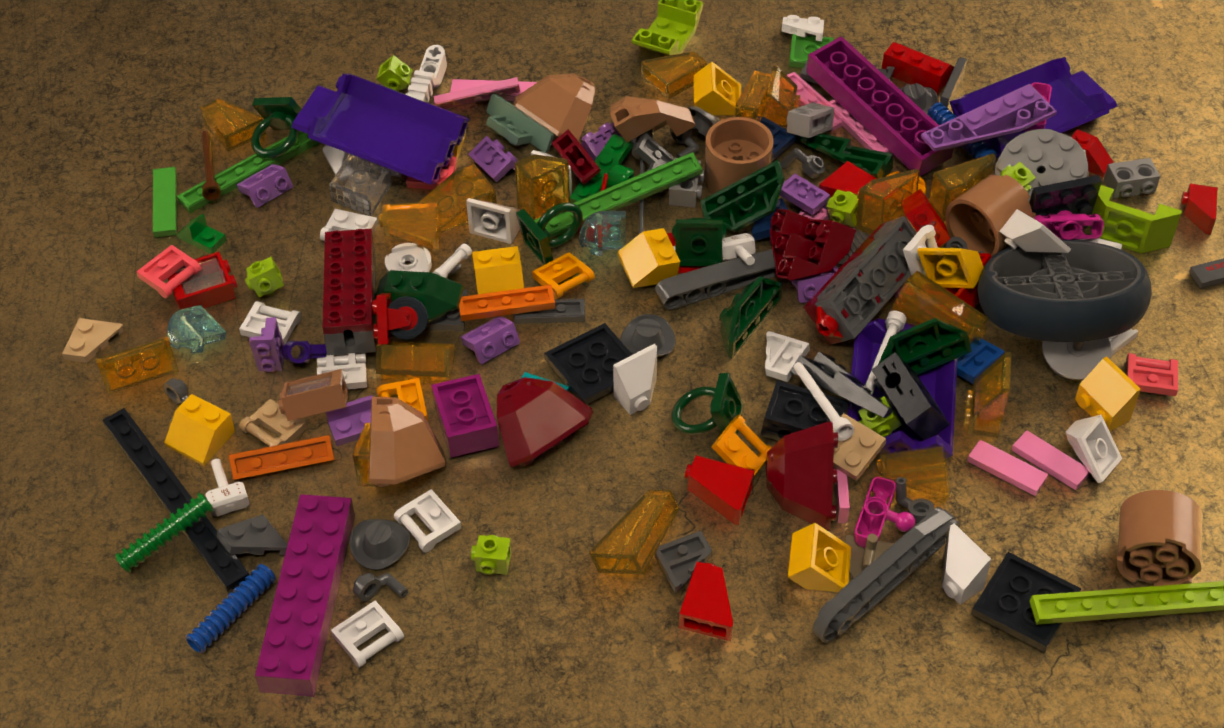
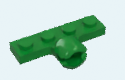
[569,134,635,203]

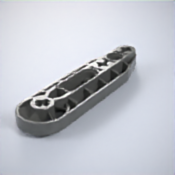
[812,507,960,643]

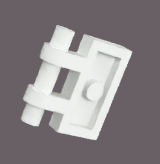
[317,353,367,389]

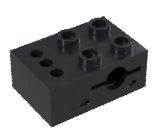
[872,352,950,440]
[760,380,849,441]

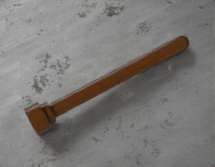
[202,130,221,201]

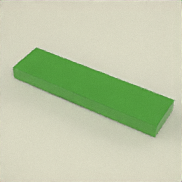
[153,167,177,238]

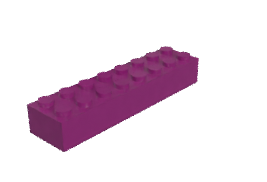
[806,36,954,177]
[255,494,355,697]

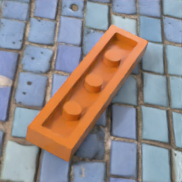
[459,285,555,321]
[228,435,334,480]

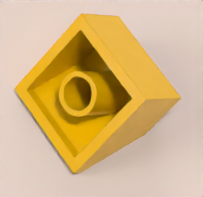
[693,62,742,115]
[617,228,680,288]
[472,246,524,295]
[917,248,984,288]
[1075,356,1141,431]
[164,394,235,466]
[788,523,852,592]

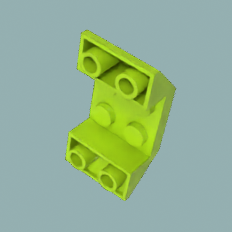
[631,0,704,58]
[1088,185,1182,254]

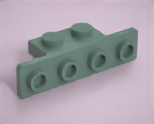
[486,93,554,153]

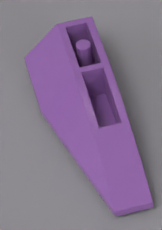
[921,84,1057,151]

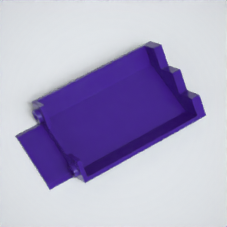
[949,57,1118,158]
[291,73,469,185]
[847,319,958,464]

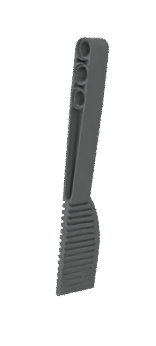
[655,221,881,310]

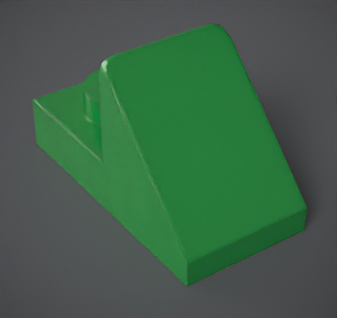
[176,214,227,254]

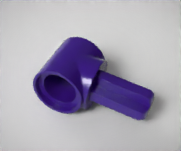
[282,341,327,363]

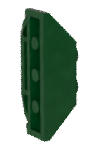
[700,160,785,232]
[375,270,464,323]
[719,276,783,359]
[878,318,972,375]

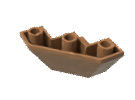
[514,73,596,141]
[610,96,696,142]
[369,397,445,487]

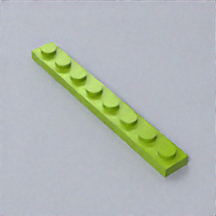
[1029,581,1224,625]

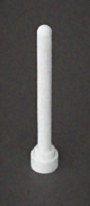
[866,311,907,395]
[794,362,854,441]

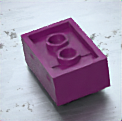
[431,374,499,457]

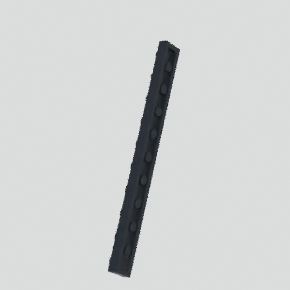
[102,408,250,592]

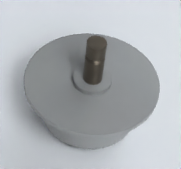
[1042,338,1111,380]

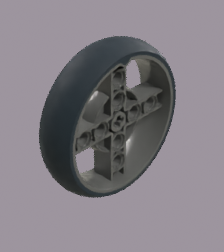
[977,240,1152,342]

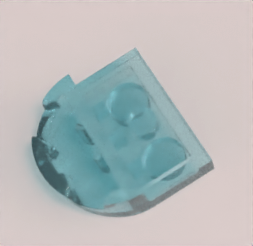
[579,211,626,256]
[166,305,226,353]

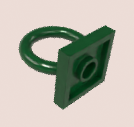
[251,97,301,158]
[516,202,583,265]
[672,218,727,266]
[671,373,744,435]

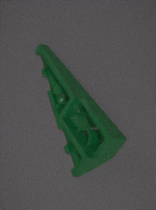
[796,134,893,180]

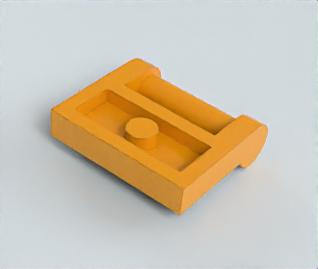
[532,252,595,300]
[376,378,428,421]
[711,414,772,476]

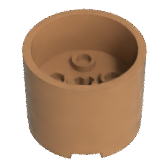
[704,117,773,194]
[945,174,1036,257]
[1117,490,1203,586]

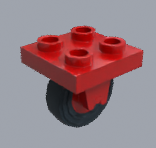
[372,293,428,344]

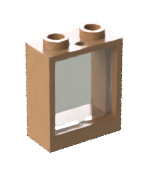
[278,369,348,421]

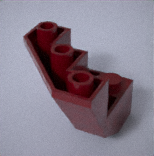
[770,209,856,280]
[497,377,593,467]
[766,422,838,531]

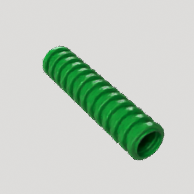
[115,493,213,573]

